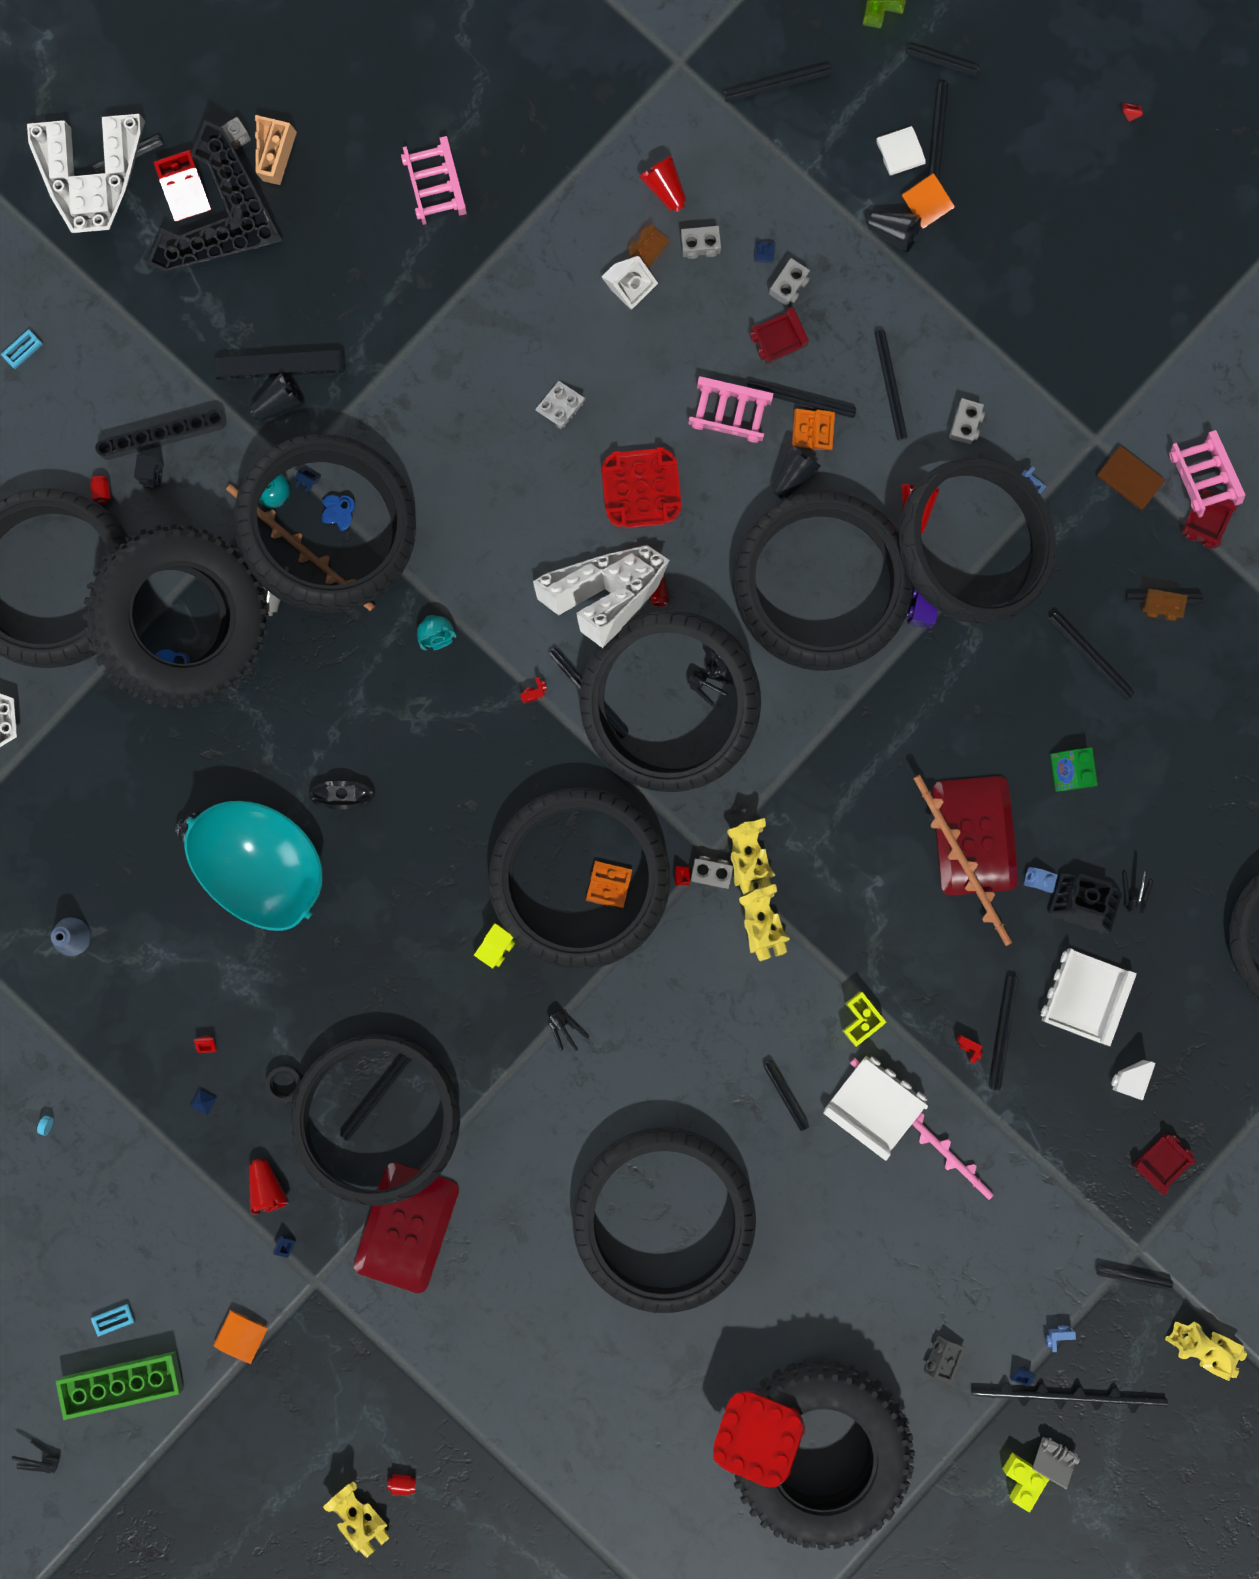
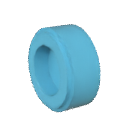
[37,1116,53,1136]

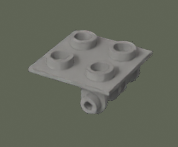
[535,381,585,430]
[1032,1437,1080,1489]

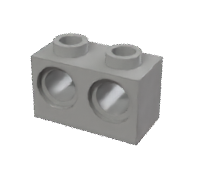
[221,117,251,150]
[681,226,721,259]
[769,258,810,307]
[949,398,985,445]
[690,856,733,889]

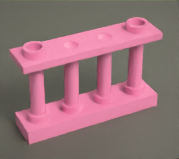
[401,136,467,225]
[689,376,774,443]
[1169,430,1245,517]

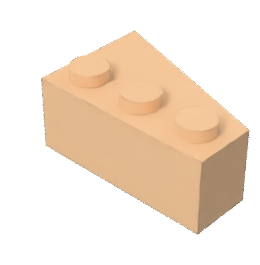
[255,115,297,185]

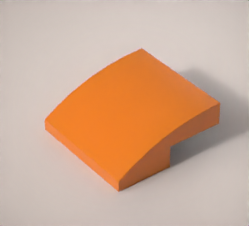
[902,173,955,228]
[792,409,835,450]
[586,861,632,909]
[213,1310,268,1364]

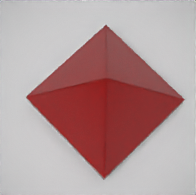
[1122,103,1143,122]
[673,866,690,886]
[194,1035,217,1053]

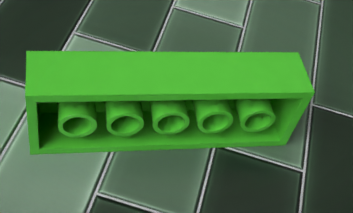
[56,1351,184,1420]

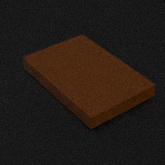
[1096,446,1165,511]

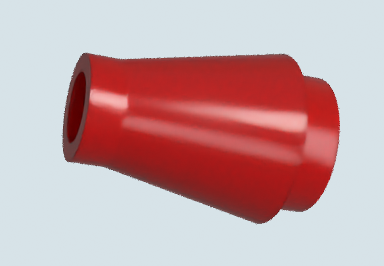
[650,577,669,607]

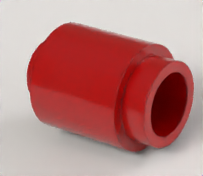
[90,476,111,505]
[387,1474,416,1496]

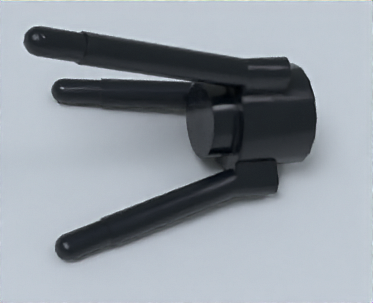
[687,670,732,706]
[1123,870,1153,913]
[548,1010,589,1051]
[11,1439,60,1474]

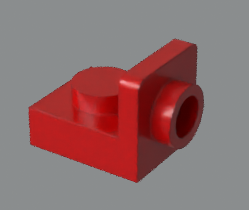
[520,677,547,704]
[956,1035,983,1063]

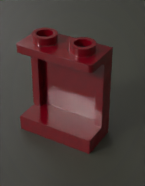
[749,307,809,364]
[1181,489,1238,549]
[1132,1133,1196,1196]

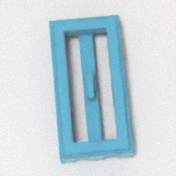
[1,329,43,369]
[91,1303,135,1336]

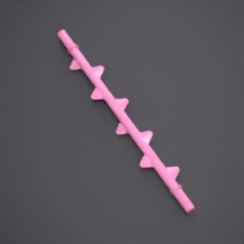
[850,1058,994,1200]

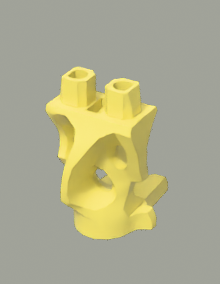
[727,818,775,895]
[739,884,790,961]
[1165,1321,1247,1381]
[323,1481,390,1558]

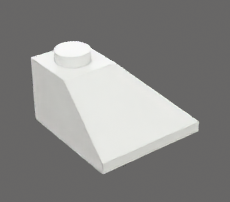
[602,256,658,310]
[1112,1060,1155,1100]

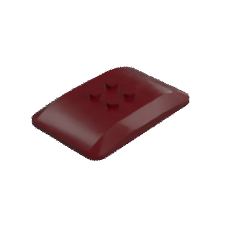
[932,776,1018,896]
[354,1162,459,1293]

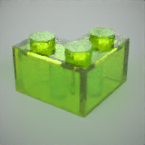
[862,0,906,28]

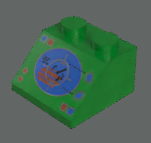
[1050,748,1098,792]

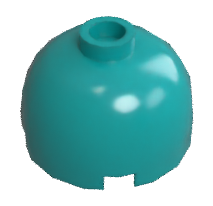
[258,474,290,508]
[416,615,456,650]

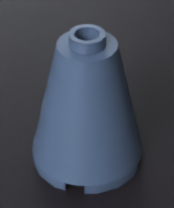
[51,918,91,956]

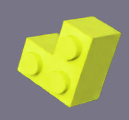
[474,923,515,969]
[842,992,887,1047]
[1002,1453,1049,1513]

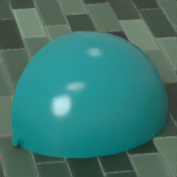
[184,801,322,931]

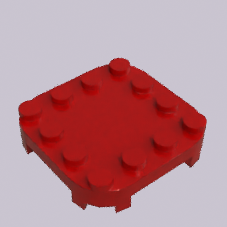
[602,447,681,529]
[713,1390,806,1487]

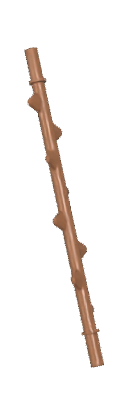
[226,484,375,612]
[913,775,1012,946]

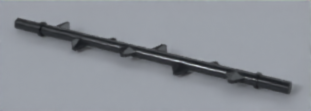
[972,1383,1168,1413]

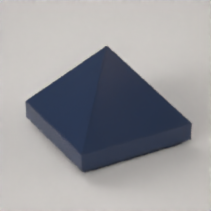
[190,1089,217,1115]
[273,1236,296,1258]
[1010,1366,1036,1386]

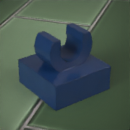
[754,241,775,264]
[295,467,321,492]

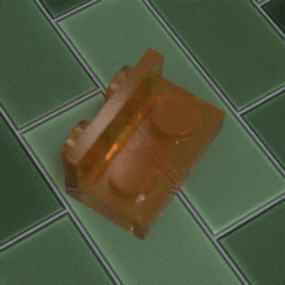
[628,224,670,269]
[1142,589,1188,621]

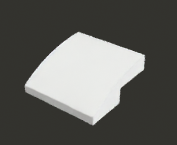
[877,126,925,176]

